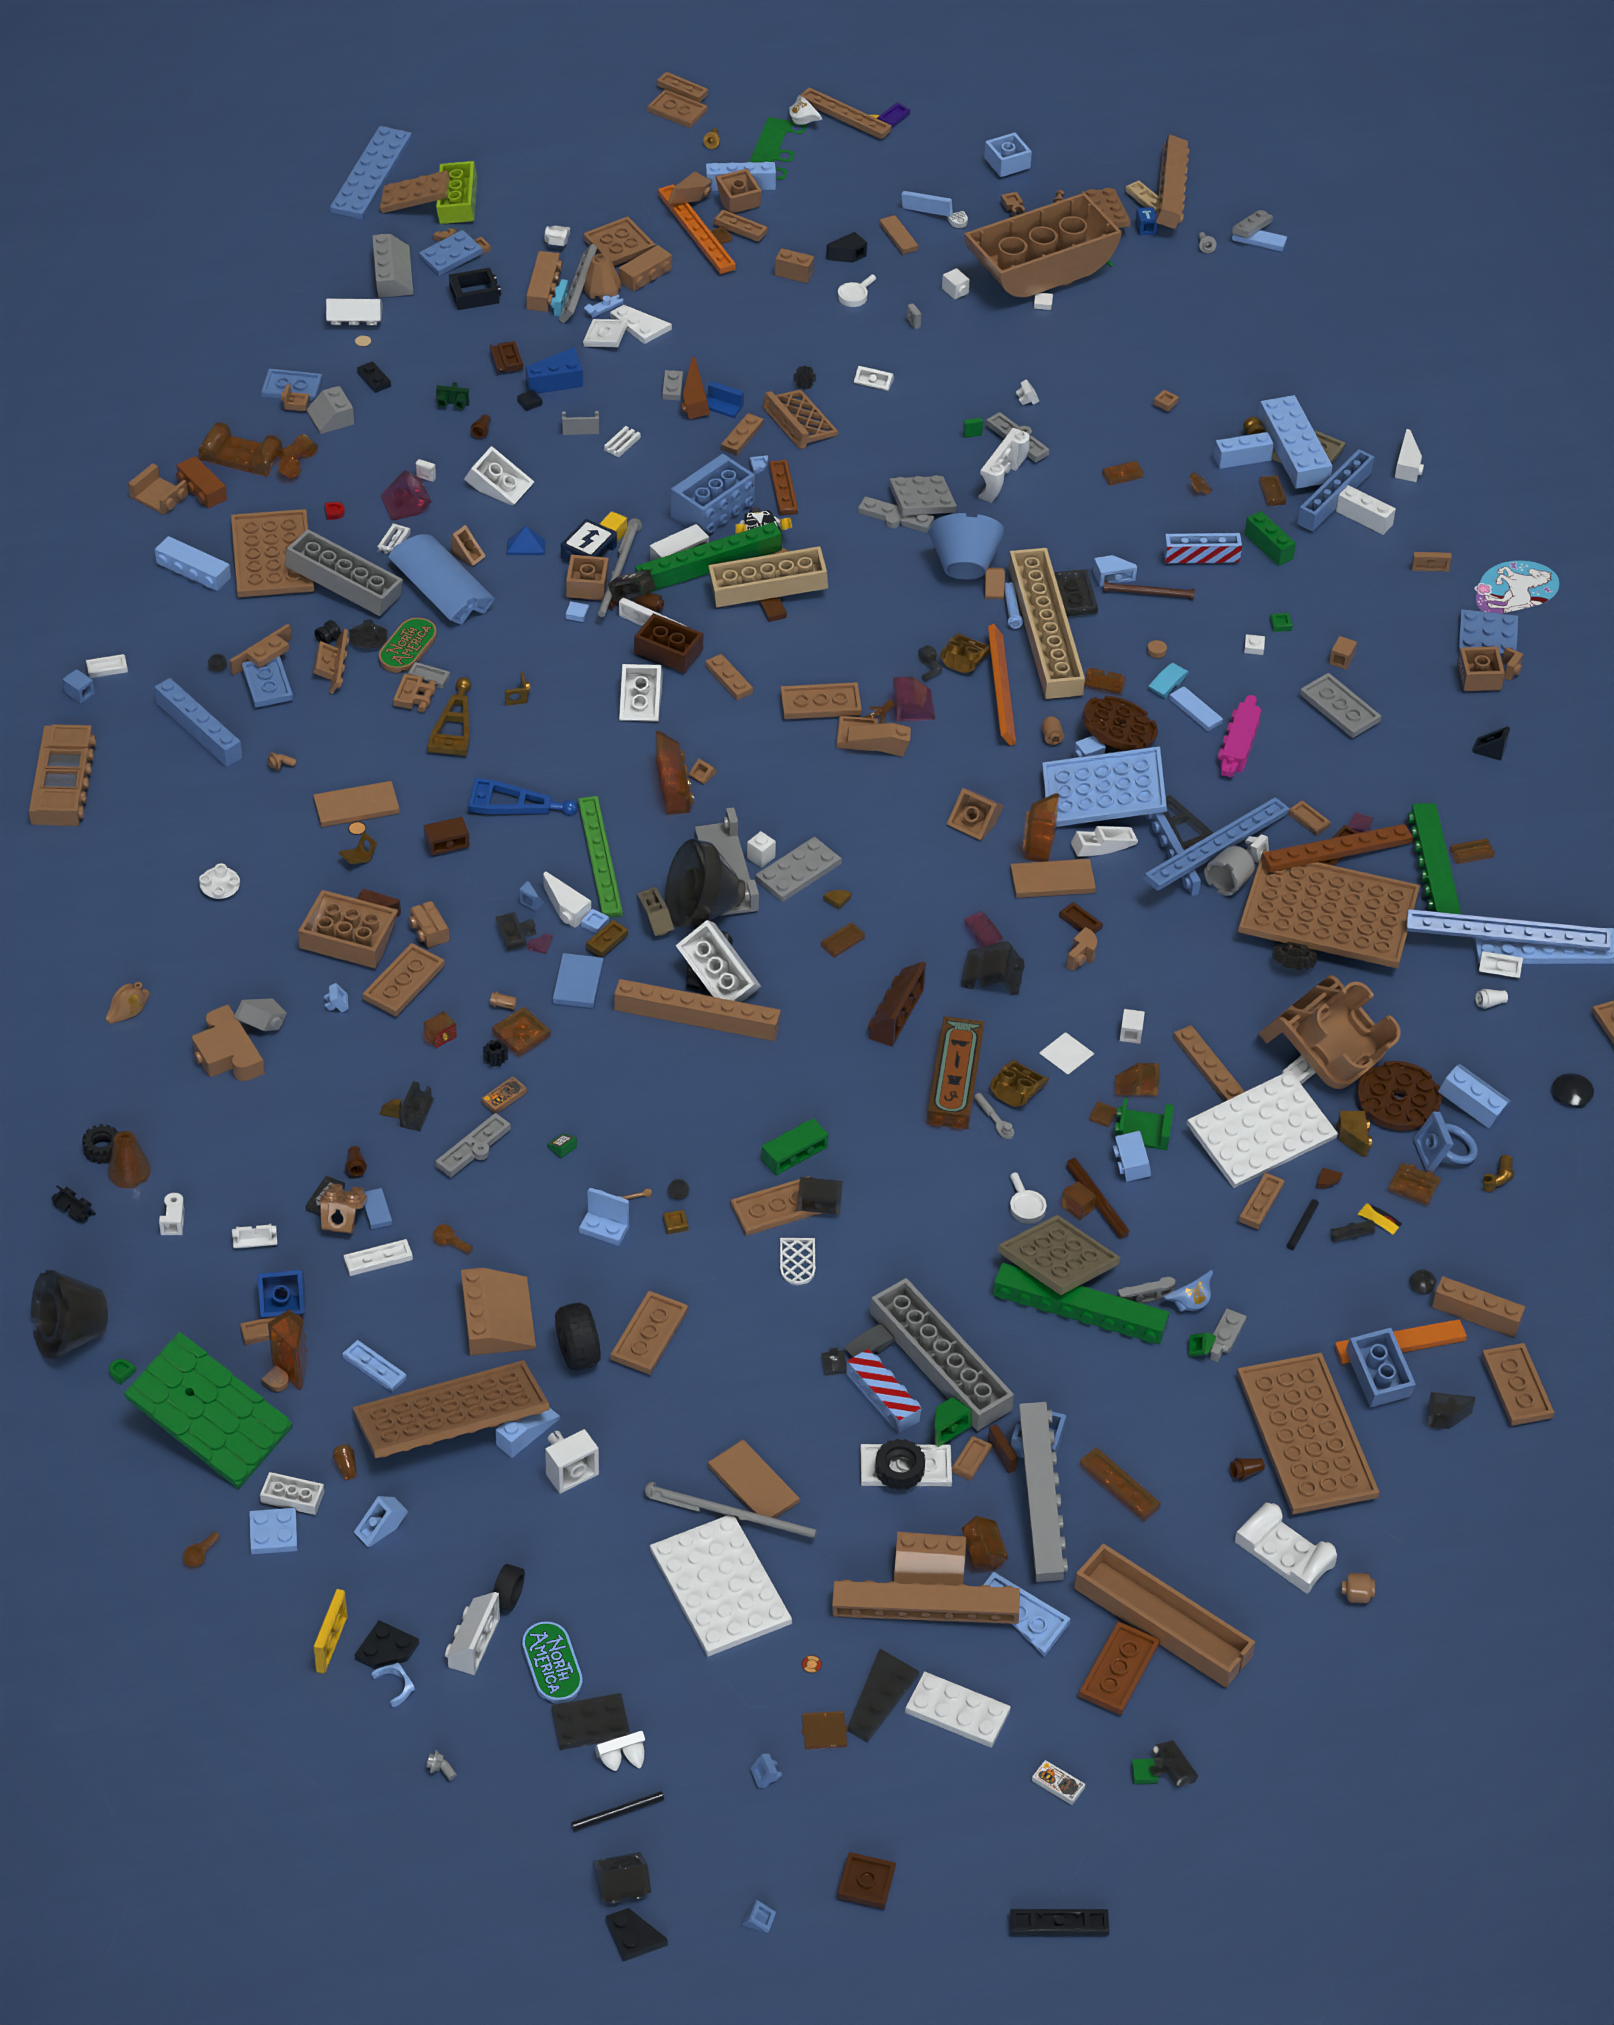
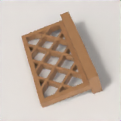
[762,390,839,449]

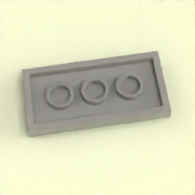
[1300,673,1382,738]
[755,836,842,902]

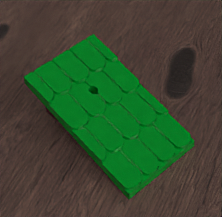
[124,1332,293,1490]

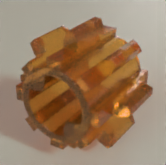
[277,455,302,479]

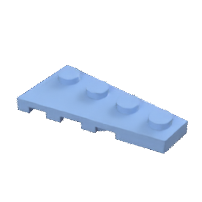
[984,1572,1070,1657]

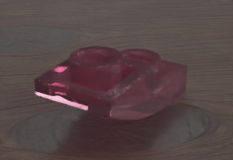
[964,911,1003,948]

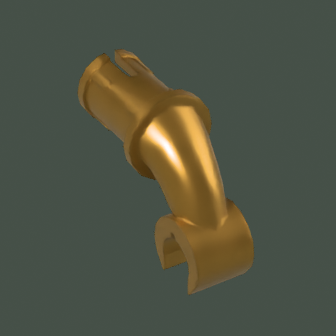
[1483,1155,1514,1192]

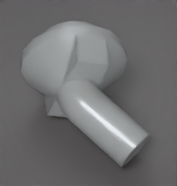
[1198,232,1216,254]
[426,1750,457,1780]

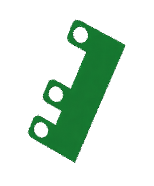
[749,117,807,180]

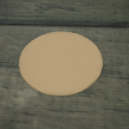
[355,336,371,346]

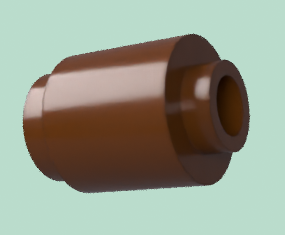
[635,591,664,613]

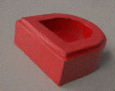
[325,502,345,520]

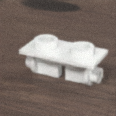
[232,1224,277,1249]

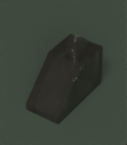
[1427,1392,1475,1429]

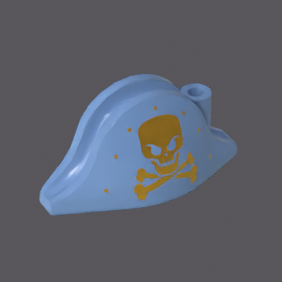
[1162,1270,1213,1312]

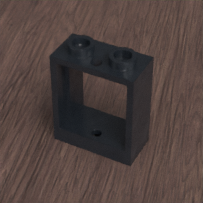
[449,268,501,310]

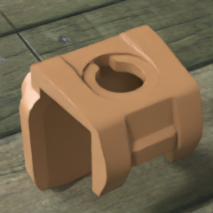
[320,1184,367,1234]

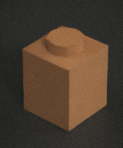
[1329,636,1357,670]

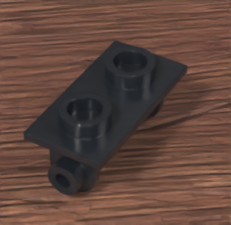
[51,1185,96,1222]

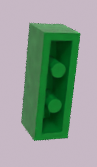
[1244,511,1296,566]
[761,1118,829,1176]

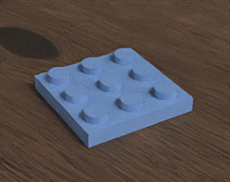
[1458,609,1518,659]

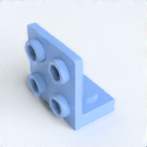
[579,1188,629,1246]

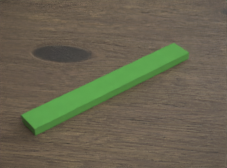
[578,796,623,918]

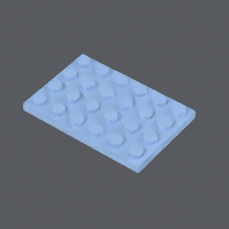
[1043,746,1167,828]

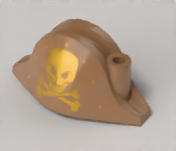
[105,982,150,1024]

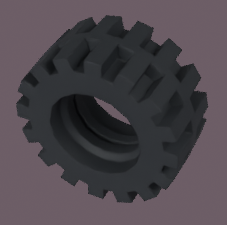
[82,1124,122,1164]

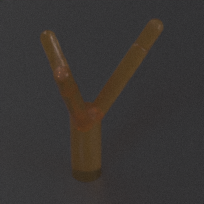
[862,700,894,724]

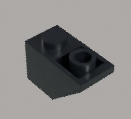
[826,232,867,263]

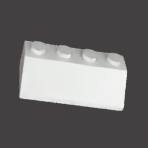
[676,920,762,1002]

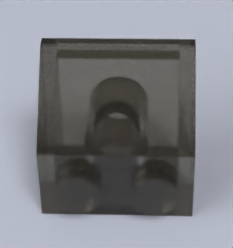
[593,1852,651,1903]

